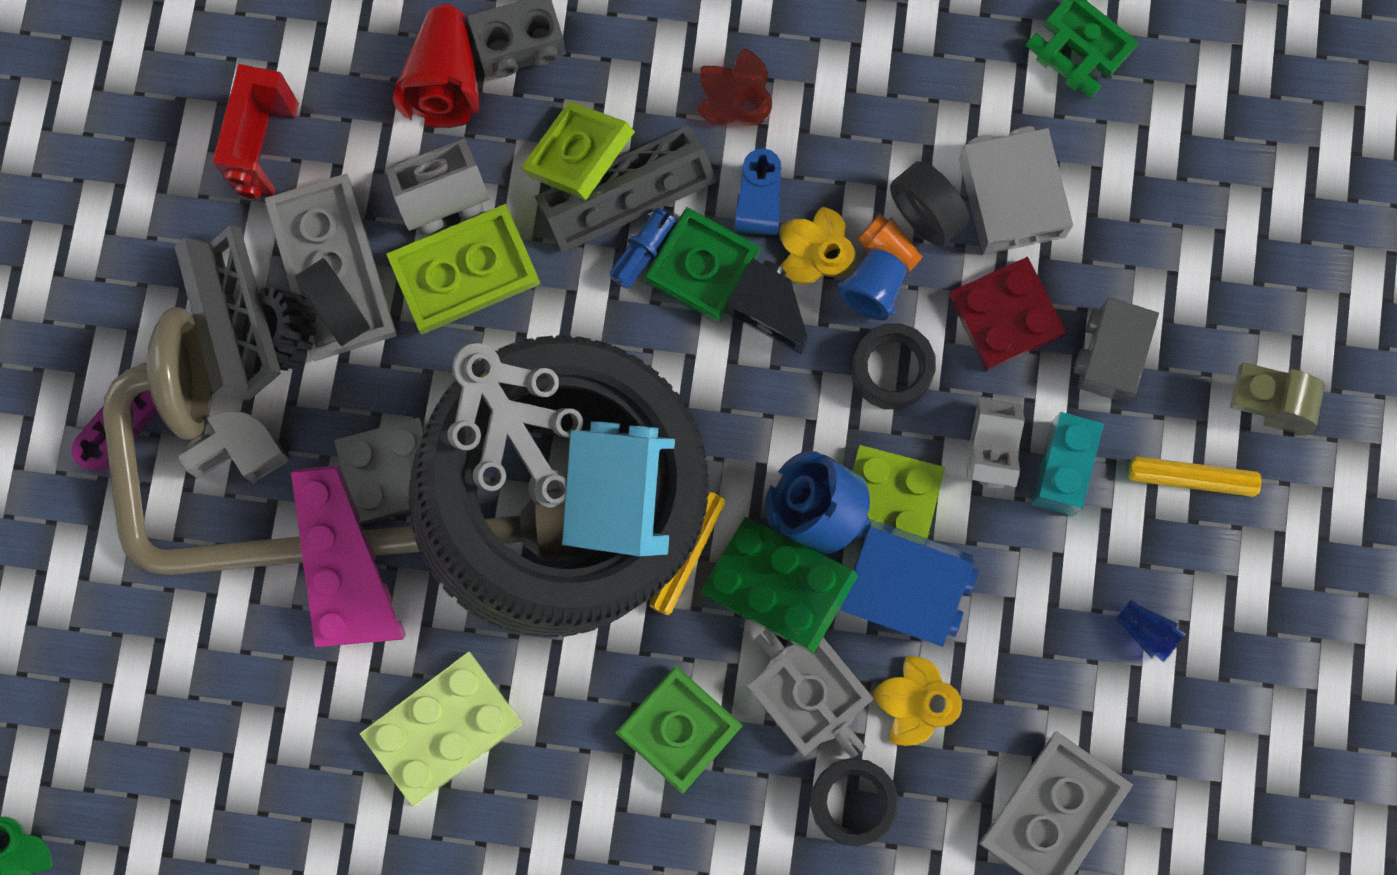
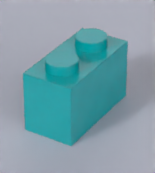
[1030,412,1104,516]

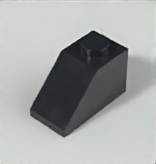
[726,258,808,355]

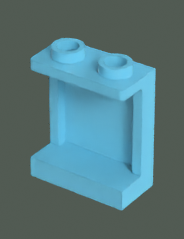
[562,422,675,556]

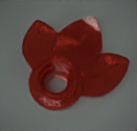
[697,48,772,126]

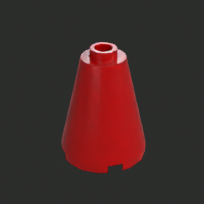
[393,4,480,128]

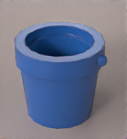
[838,249,907,321]

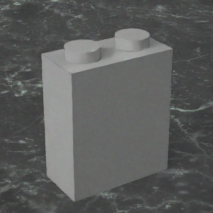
[959,126,1073,255]

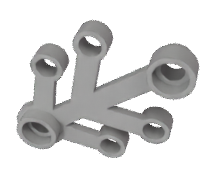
[448,343,583,508]

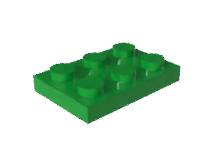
[700,517,858,654]

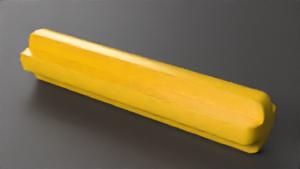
[1128,456,1262,497]
[650,492,725,615]

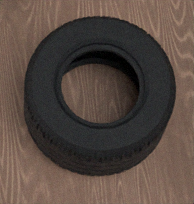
[408,335,709,637]

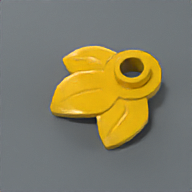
[778,207,856,285]
[872,656,962,746]

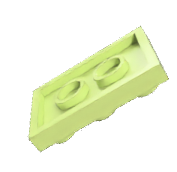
[360,652,523,807]

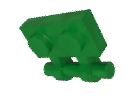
[1026,0,1139,99]

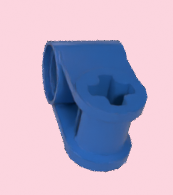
[735,148,782,236]

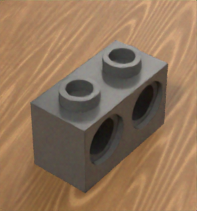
[468,0,566,78]

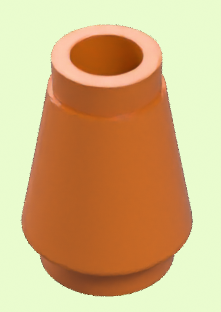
[858,213,923,275]

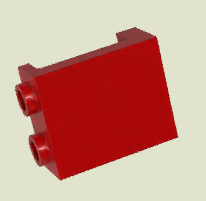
[212,64,299,200]

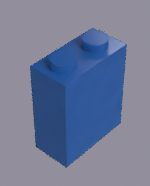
[840,519,979,647]

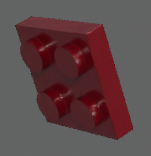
[948,256,1067,372]

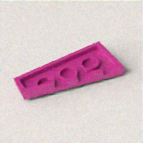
[291,465,406,647]

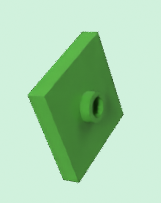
[615,665,743,794]

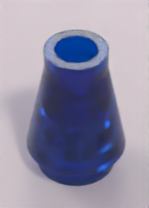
[1115,599,1186,663]

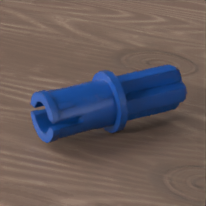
[609,207,677,289]

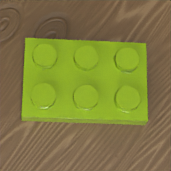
[386,204,541,335]

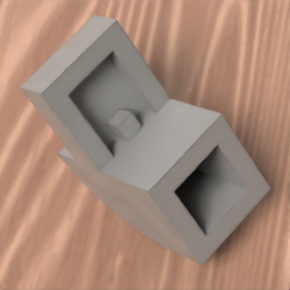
[967,398,1025,488]
[178,411,290,484]

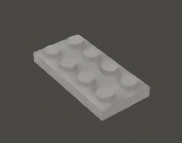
[264,173,397,362]

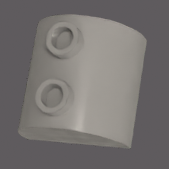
[385,138,490,234]

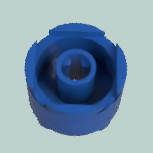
[765,450,870,555]

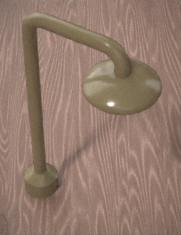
[103,307,581,575]

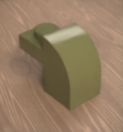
[1230,362,1325,436]

